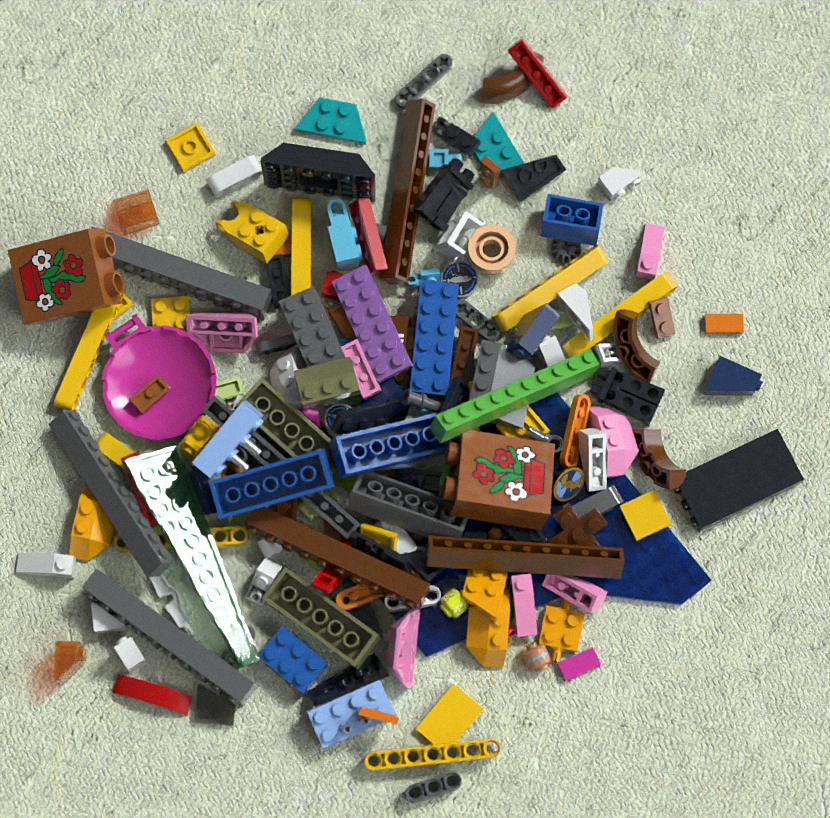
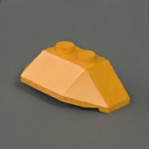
[69,484,115,562]
[466,589,510,668]

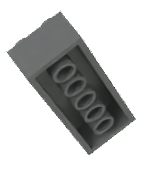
[279,286,360,409]
[347,472,468,538]

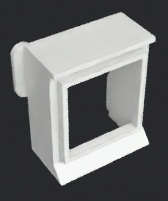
[434,211,485,263]

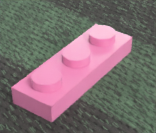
[341,339,382,399]

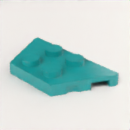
[295,97,366,145]
[474,112,524,175]

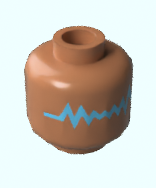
[522,642,551,673]

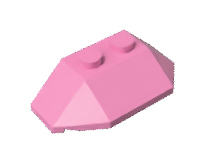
[186,311,258,353]
[588,405,639,478]
[385,609,420,688]

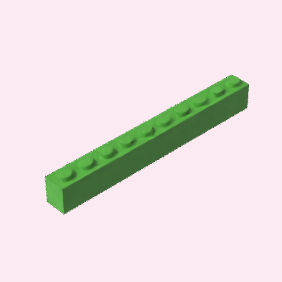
[430,349,601,443]

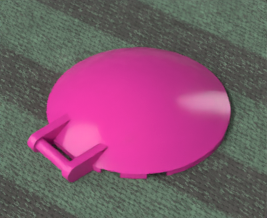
[102,313,217,440]

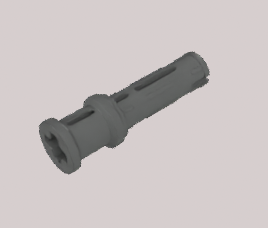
[401,388,444,413]

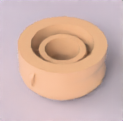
[468,225,516,275]

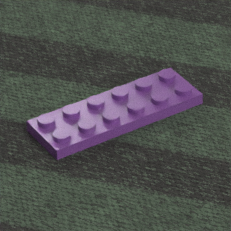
[332,265,413,383]

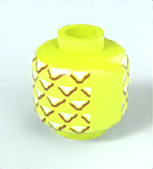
[440,589,469,618]

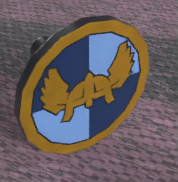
[552,466,585,501]

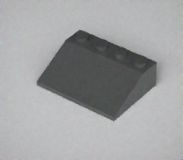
[469,340,537,429]

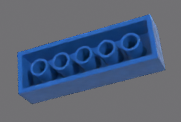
[408,279,459,400]
[329,412,451,479]
[209,449,335,519]

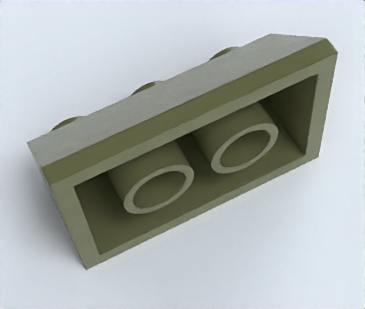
[294,357,360,409]

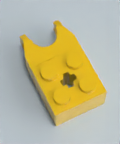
[215,200,289,264]
[178,415,220,462]

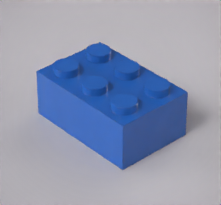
[540,194,603,246]
[257,626,328,696]

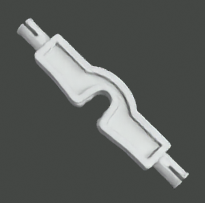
[149,573,195,637]

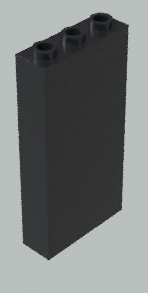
[674,429,804,532]

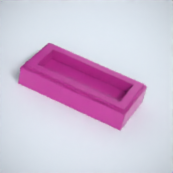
[557,647,601,682]

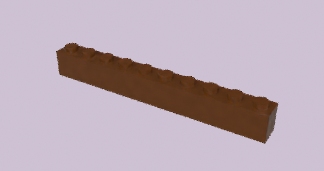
[379,98,436,285]
[245,507,430,610]
[426,536,625,579]

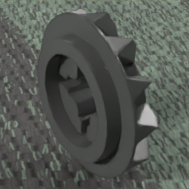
[551,239,581,263]

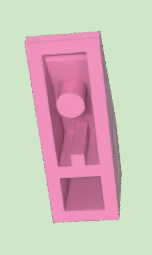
[635,223,664,281]
[510,574,537,637]
[542,574,607,613]

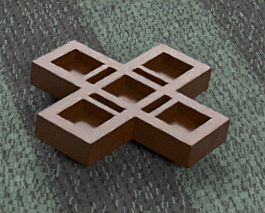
[548,503,607,547]

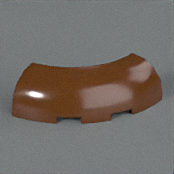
[480,51,544,104]
[613,309,660,383]
[632,429,687,489]

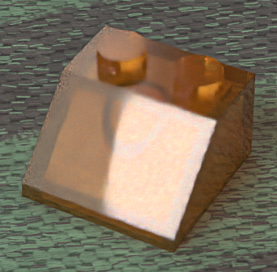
[113,189,160,235]
[54,641,87,685]

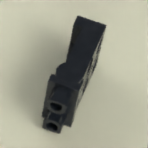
[412,158,475,232]
[589,367,665,426]

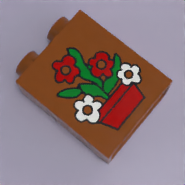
[8,229,124,325]
[442,430,555,530]

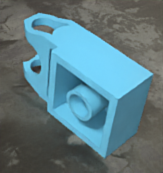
[327,198,362,272]

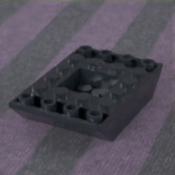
[260,143,376,202]

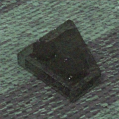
[194,684,236,726]

